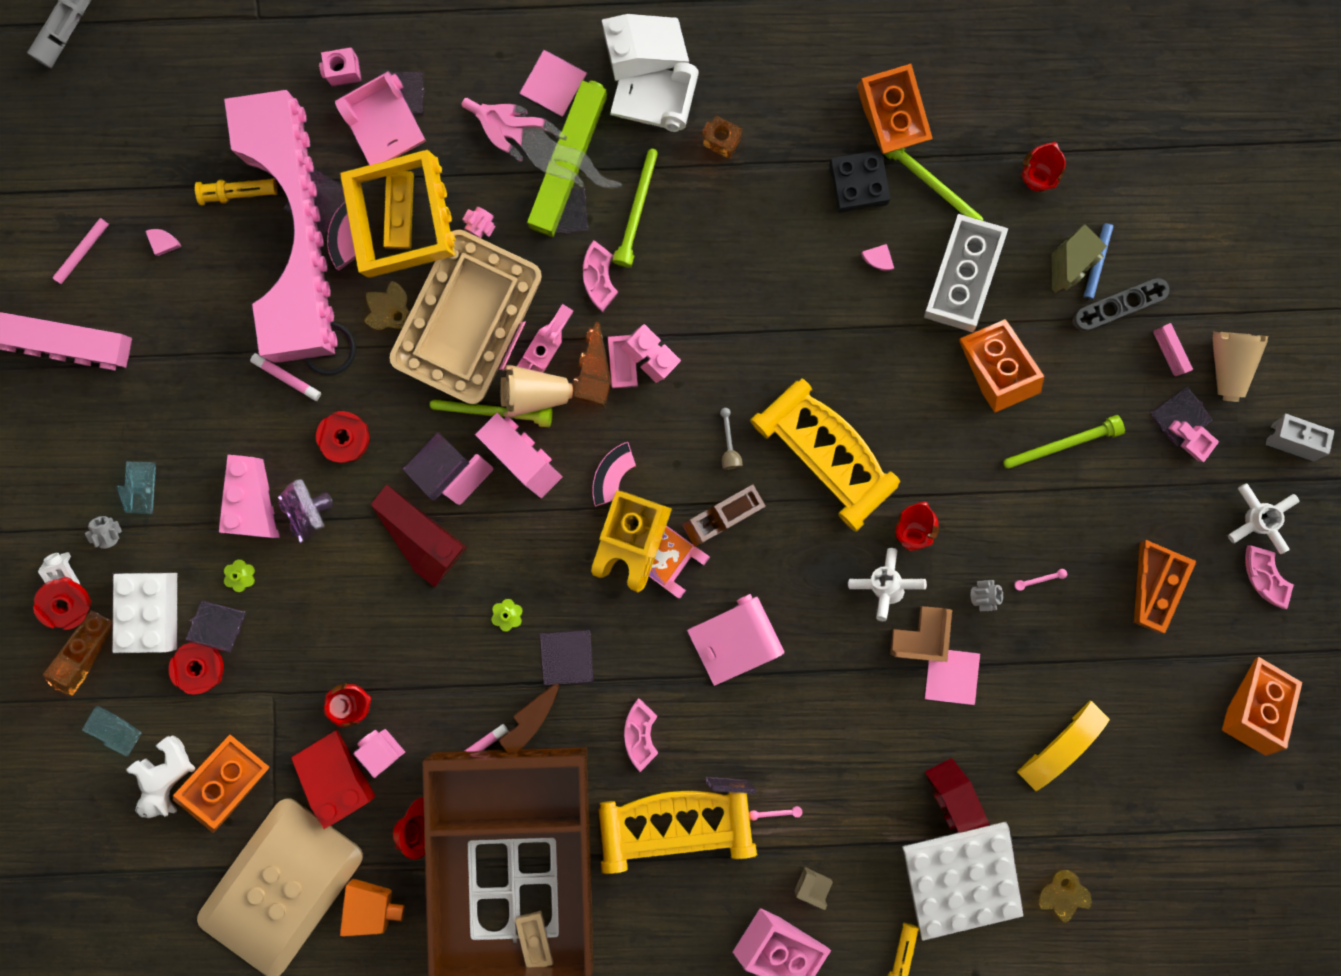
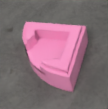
[146,229,181,256]
[861,244,894,271]

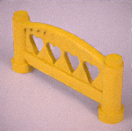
[750,379,900,532]
[598,786,757,874]

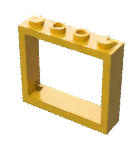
[340,150,456,278]

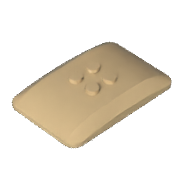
[390,230,542,404]
[197,798,363,976]

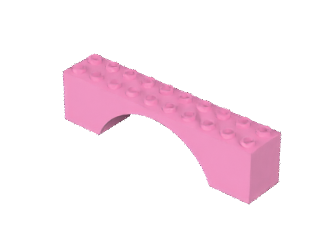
[225,90,338,363]

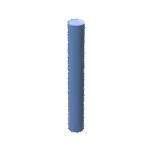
[1083,224,1113,299]

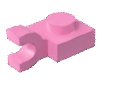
[1168,420,1219,462]

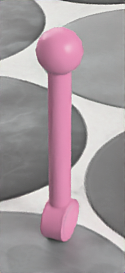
[1014,569,1067,591]
[749,806,802,821]

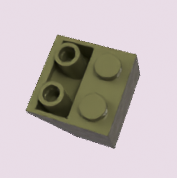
[1052,224,1107,293]

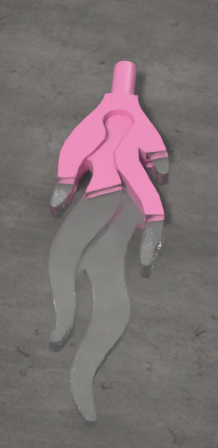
[462,98,622,188]

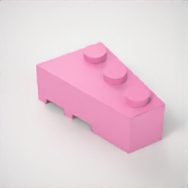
[475,413,563,499]
[219,455,280,538]

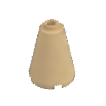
[1212,332,1268,402]
[500,365,573,417]

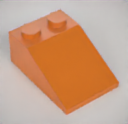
[857,64,933,154]
[959,319,1044,412]
[1222,657,1302,756]
[173,735,270,833]

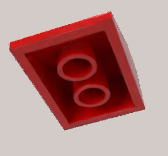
[291,730,376,829]

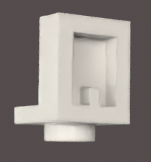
[38,552,80,584]

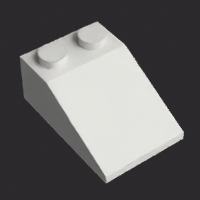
[602,14,689,81]

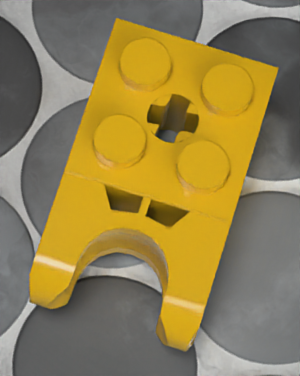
[591,490,672,592]

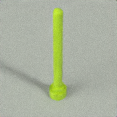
[884,148,983,221]
[612,149,657,267]
[430,400,552,428]
[1003,415,1125,468]

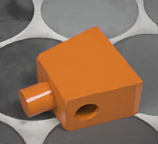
[340,879,405,936]

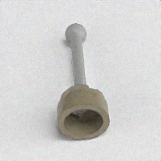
[720,408,743,470]

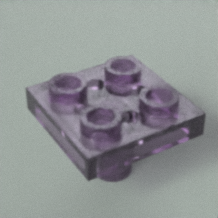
[278,479,333,543]

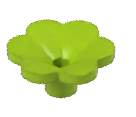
[224,560,255,592]
[491,599,523,632]

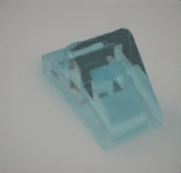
[117,461,156,514]

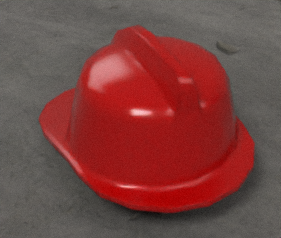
[393,797,425,860]

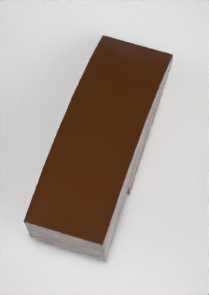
[682,485,766,547]
[499,682,560,753]

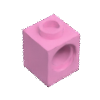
[319,48,361,86]

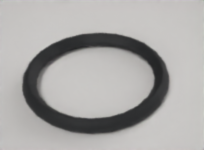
[304,322,356,375]

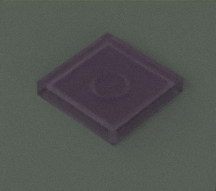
[403,432,469,501]

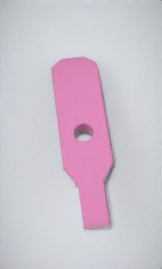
[517,304,573,373]

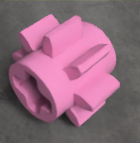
[462,207,496,238]

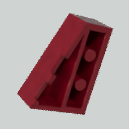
[925,758,990,834]

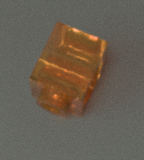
[702,115,743,159]

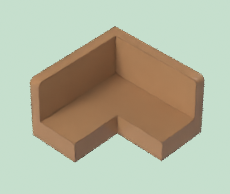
[890,606,952,662]

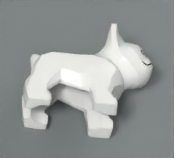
[126,736,195,818]

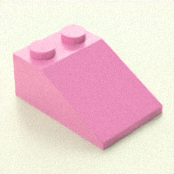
[733,908,831,976]

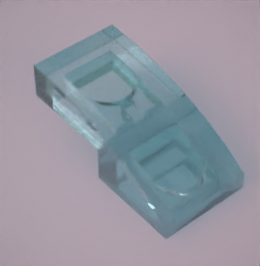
[82,706,142,757]

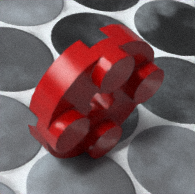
[316,411,370,463]
[33,577,92,630]
[169,642,224,695]

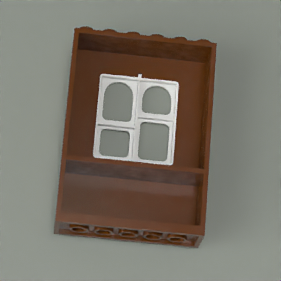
[423,747,594,976]

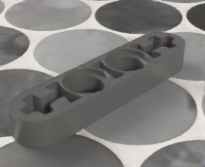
[1072,278,1170,332]

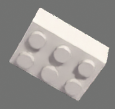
[113,573,177,653]

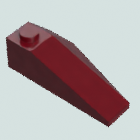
[371,484,467,588]

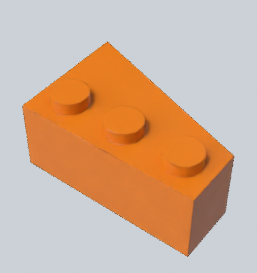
[1134,540,1196,633]

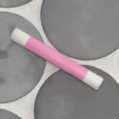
[250,353,321,401]
[465,724,509,751]

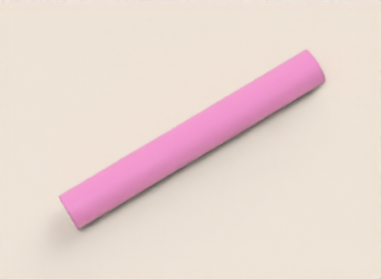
[53,218,109,284]

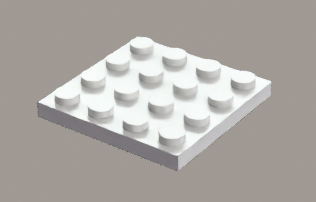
[903,822,1023,941]

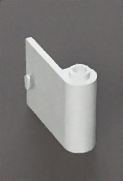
[610,63,699,132]

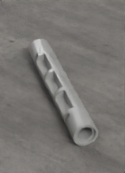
[27,0,91,69]

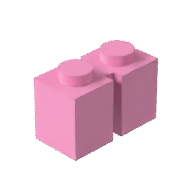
[620,324,681,383]
[354,729,405,778]

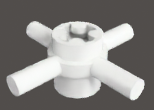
[1228,483,1299,554]
[848,548,927,621]

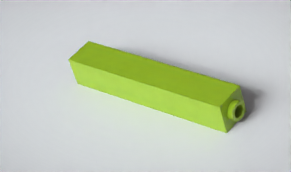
[527,80,607,237]

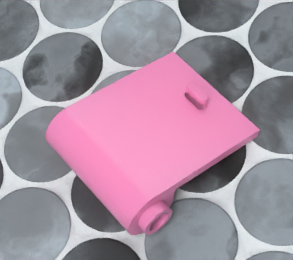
[335,72,426,165]
[687,594,785,686]

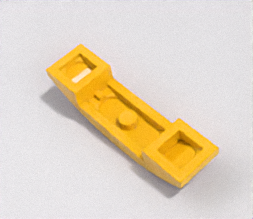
[1017,701,1110,791]

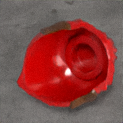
[1022,142,1066,192]
[895,502,939,551]
[323,683,371,727]

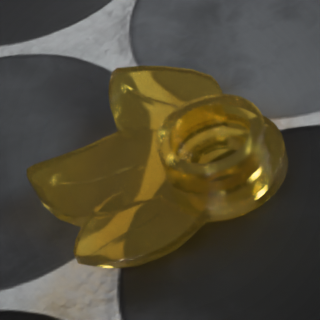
[364,281,410,330]
[1039,870,1092,923]

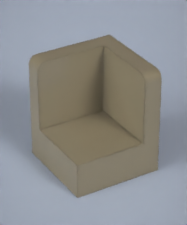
[794,867,833,910]

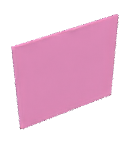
[520,50,587,117]
[498,321,525,370]
[925,650,980,705]

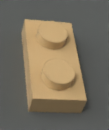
[515,911,553,967]

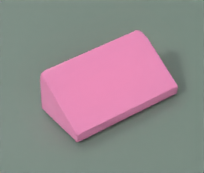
[442,454,493,505]

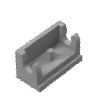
[1266,413,1334,462]

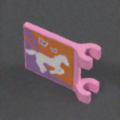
[649,526,710,598]

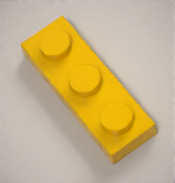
[384,171,414,249]

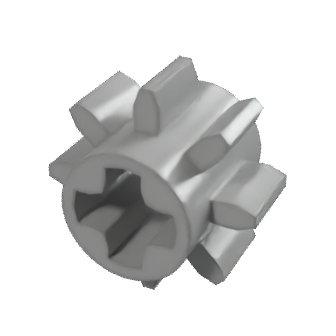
[85,516,122,548]
[971,580,1003,611]

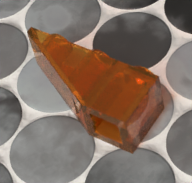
[572,322,612,407]
[43,610,113,697]

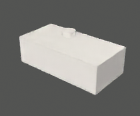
[924,214,1008,332]

